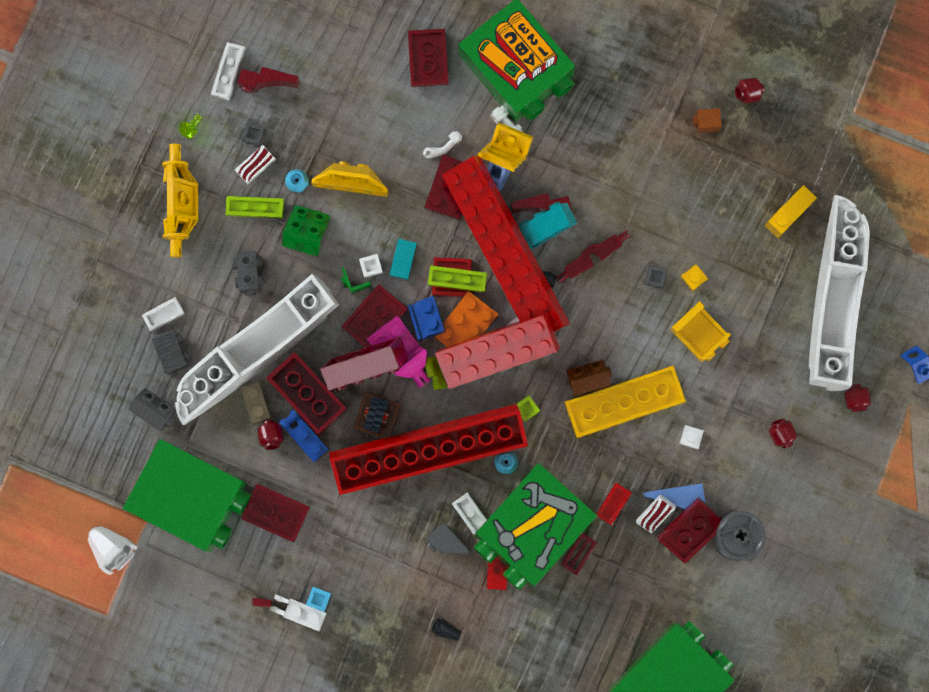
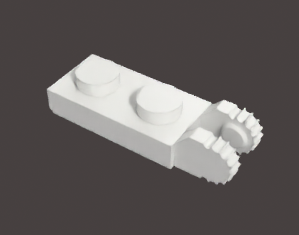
[269,594,327,631]

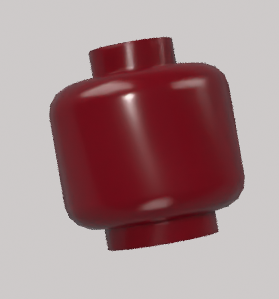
[735,78,764,104]
[844,384,871,412]
[769,418,797,449]
[257,420,284,450]

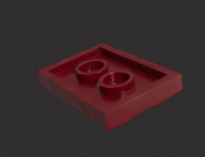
[408,28,449,87]
[424,155,463,220]
[341,284,408,348]
[241,484,310,543]
[657,497,723,564]

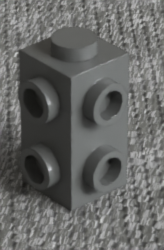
[233,251,263,296]
[129,388,176,432]

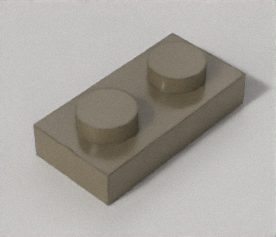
[241,382,271,424]

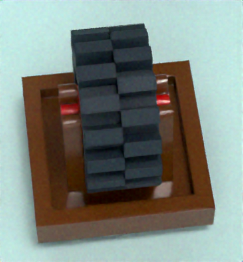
[353,392,402,438]

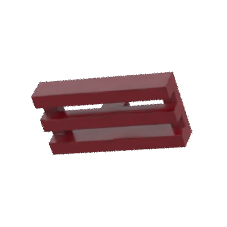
[561,533,597,576]

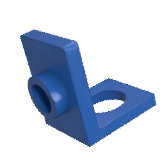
[901,346,929,384]

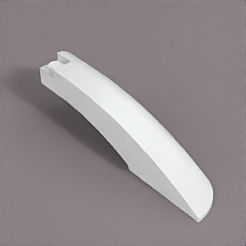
[808,195,870,391]
[175,274,339,425]

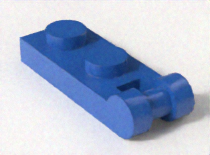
[279,410,329,463]

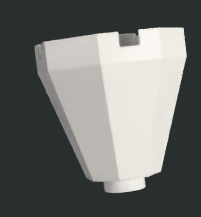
[88,526,137,575]

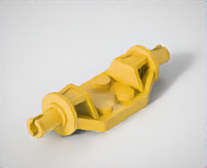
[162,144,198,258]

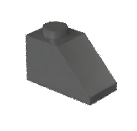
[426,522,470,554]

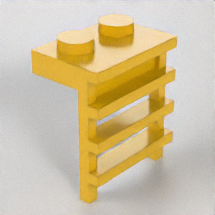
[478,122,533,172]

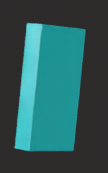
[389,239,417,280]

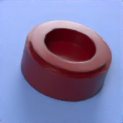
[252,598,272,608]

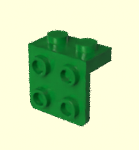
[282,205,330,257]

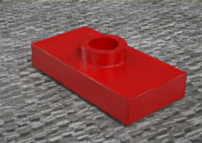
[596,483,632,526]
[487,557,507,590]

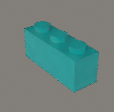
[518,202,577,250]

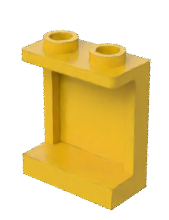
[670,301,731,363]

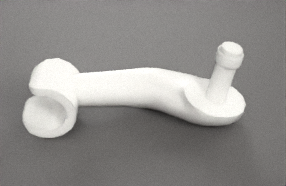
[423,131,462,158]

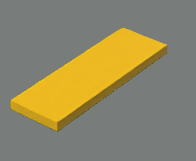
[564,365,686,438]

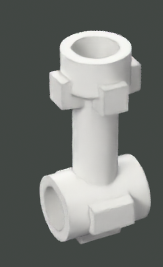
[490,106,523,132]

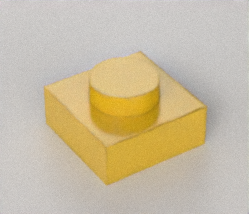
[681,264,708,292]

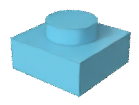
[306,587,332,612]

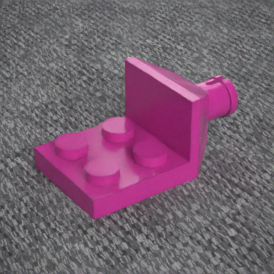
[367,316,431,388]

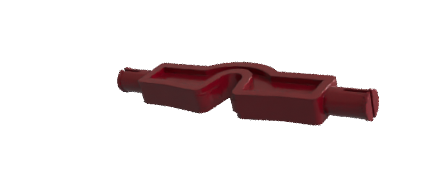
[556,230,631,283]

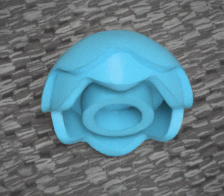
[285,169,309,193]
[494,451,519,474]

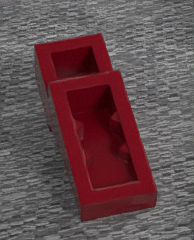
[238,67,300,93]
[511,193,572,213]

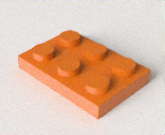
[434,291,499,347]

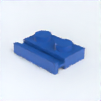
[408,296,446,341]

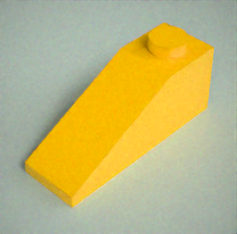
[764,185,817,238]

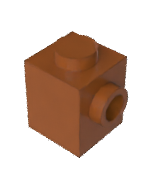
[692,108,722,133]

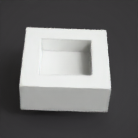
[359,254,383,278]
[679,425,704,450]

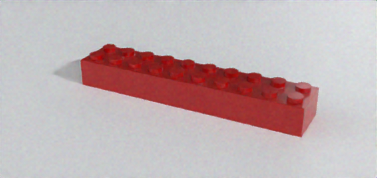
[442,156,570,333]
[329,404,528,495]

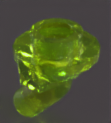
[179,113,203,139]

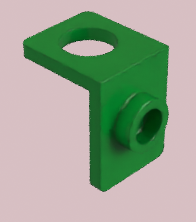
[341,267,372,294]

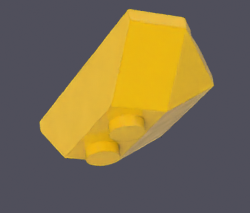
[312,161,388,197]

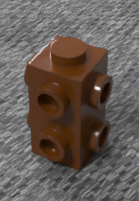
[566,360,612,396]

